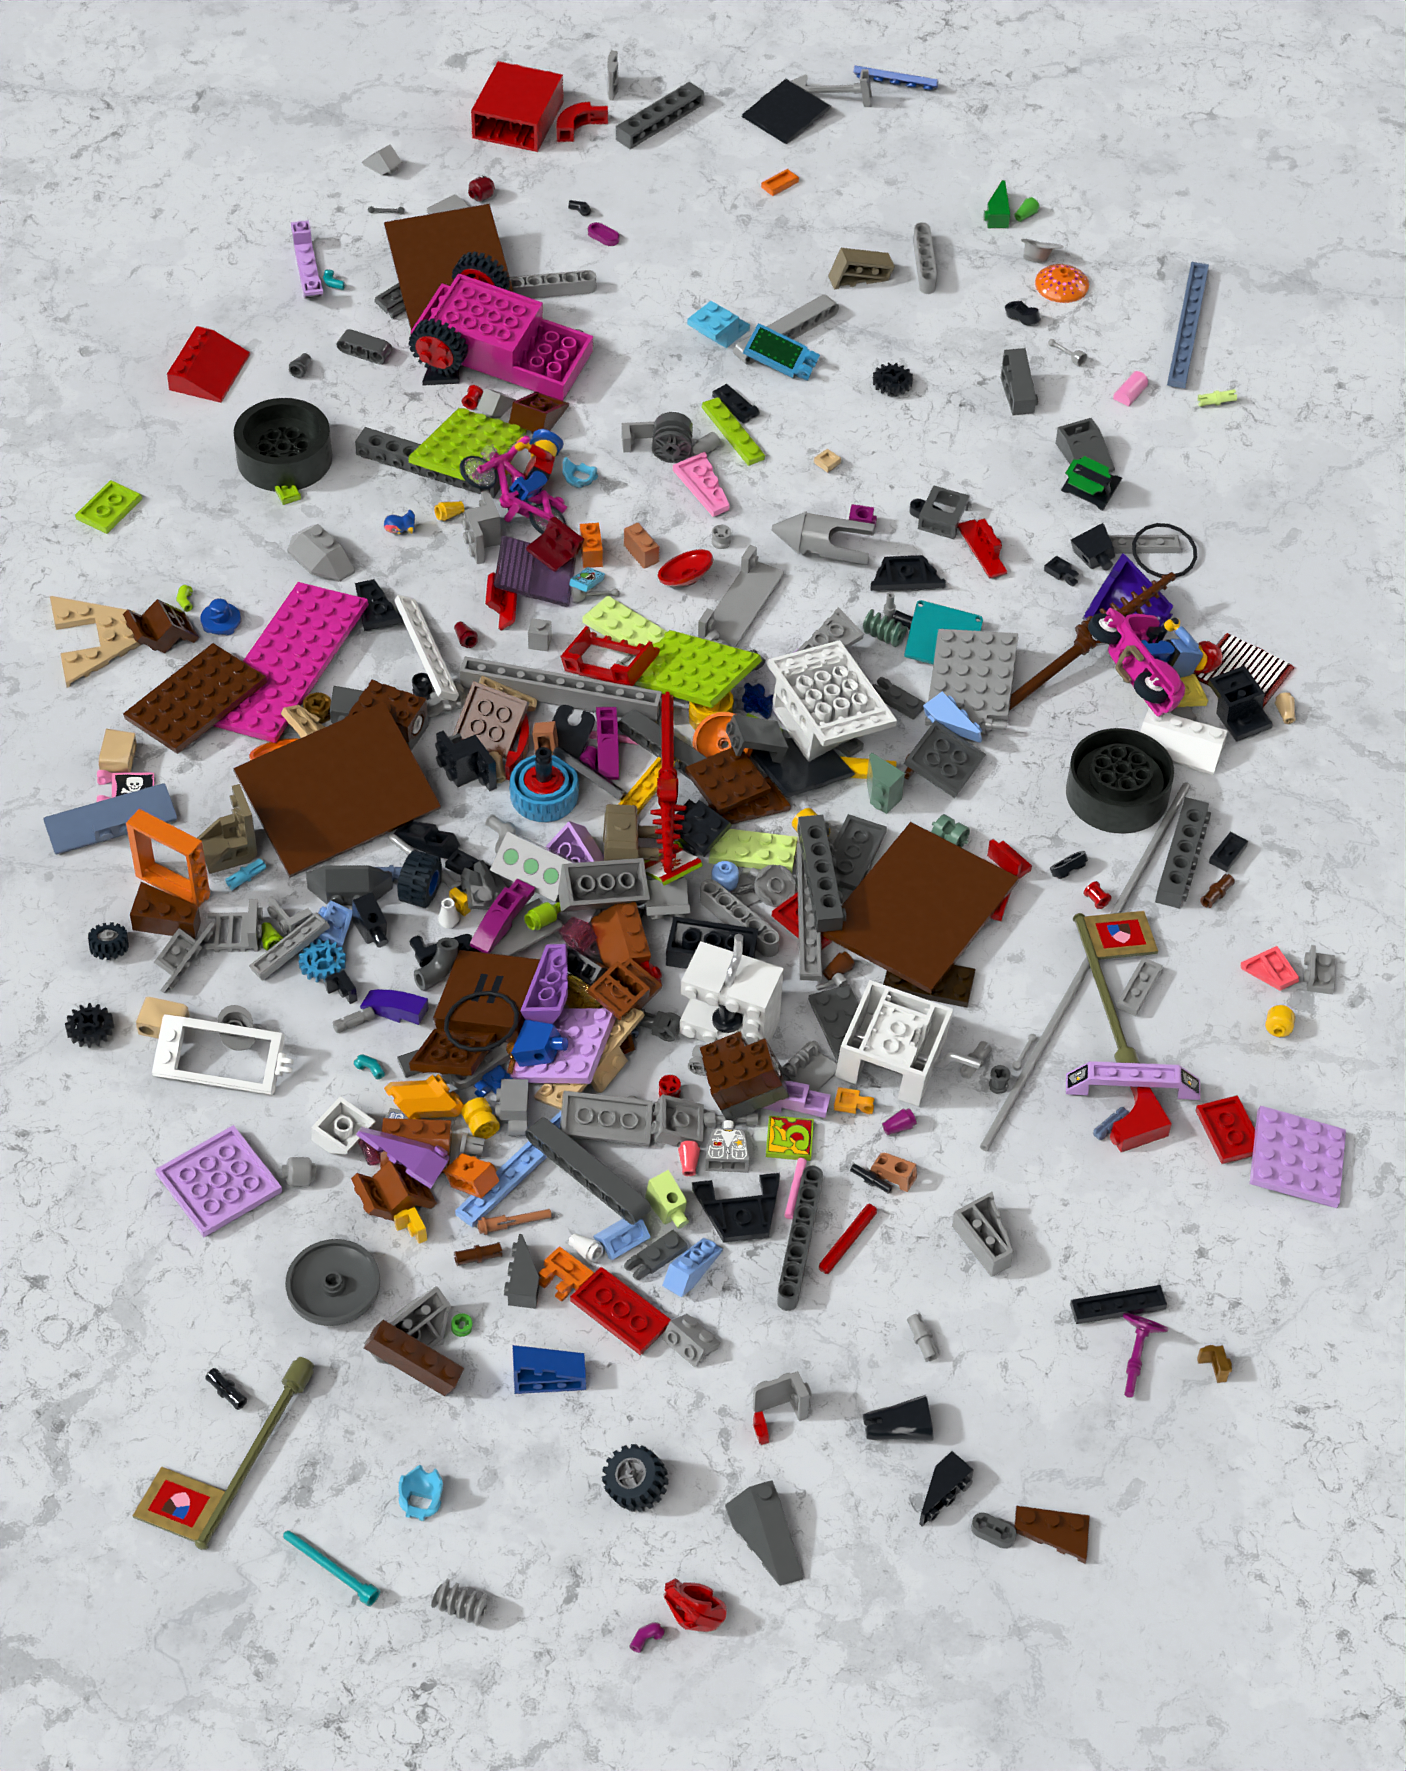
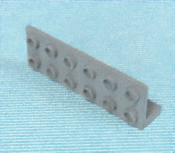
[698,545,784,648]

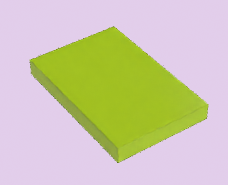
[75,480,142,534]

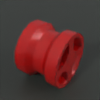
[658,1075,681,1098]

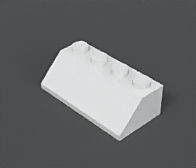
[1141,708,1228,775]

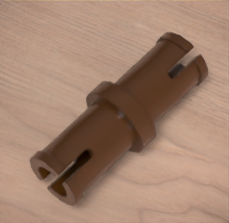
[1200,874,1235,908]
[454,1242,503,1266]

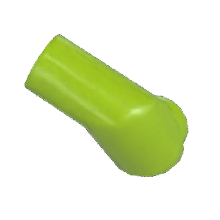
[176,584,193,612]

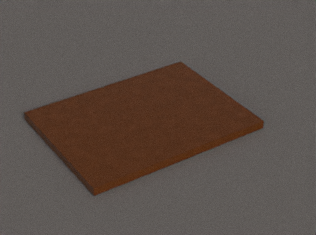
[384,204,514,330]
[233,701,441,878]
[821,822,1019,994]

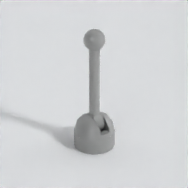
[1048,339,1087,367]
[571,587,619,602]

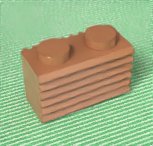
[624,523,660,569]

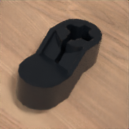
[1005,301,1041,325]

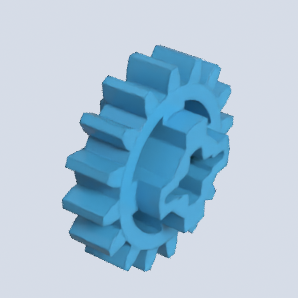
[298,939,346,983]

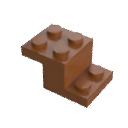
[587,958,662,1021]
[351,1161,437,1221]

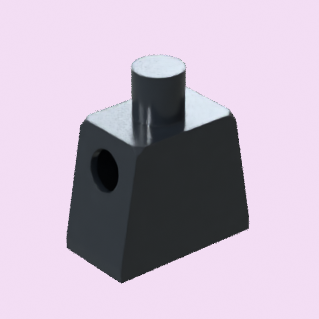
[1071,523,1115,571]
[352,892,388,948]

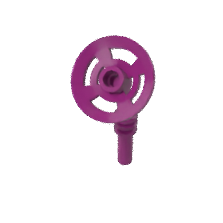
[1123,1313,1168,1398]

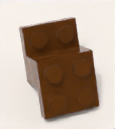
[123,599,199,653]

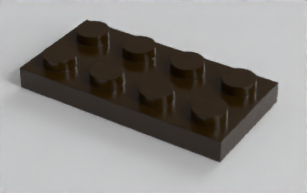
[883,965,976,1008]

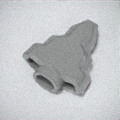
[427,681,467,718]

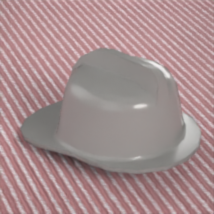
[1021,239,1064,263]
[218,1005,255,1051]

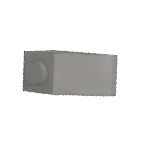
[362,144,402,175]
[476,388,516,418]

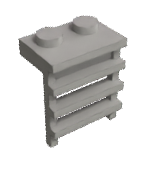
[205,899,263,952]

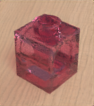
[558,916,598,952]

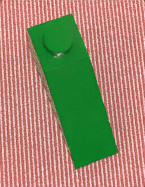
[983,180,1010,228]

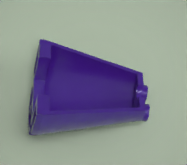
[1082,553,1173,627]

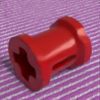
[461,385,483,410]
[1083,881,1112,909]

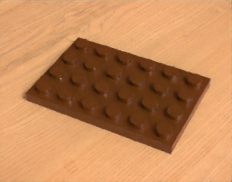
[123,643,268,754]

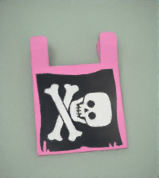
[97,770,154,802]

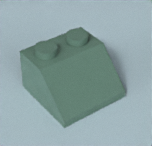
[867,753,905,814]

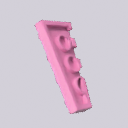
[673,452,729,517]

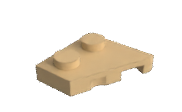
[281,705,325,738]

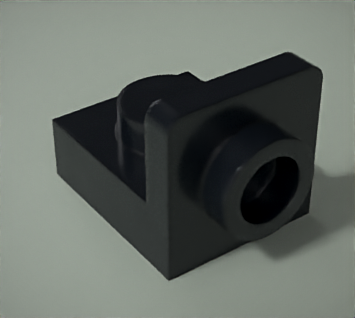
[325,970,358,1004]

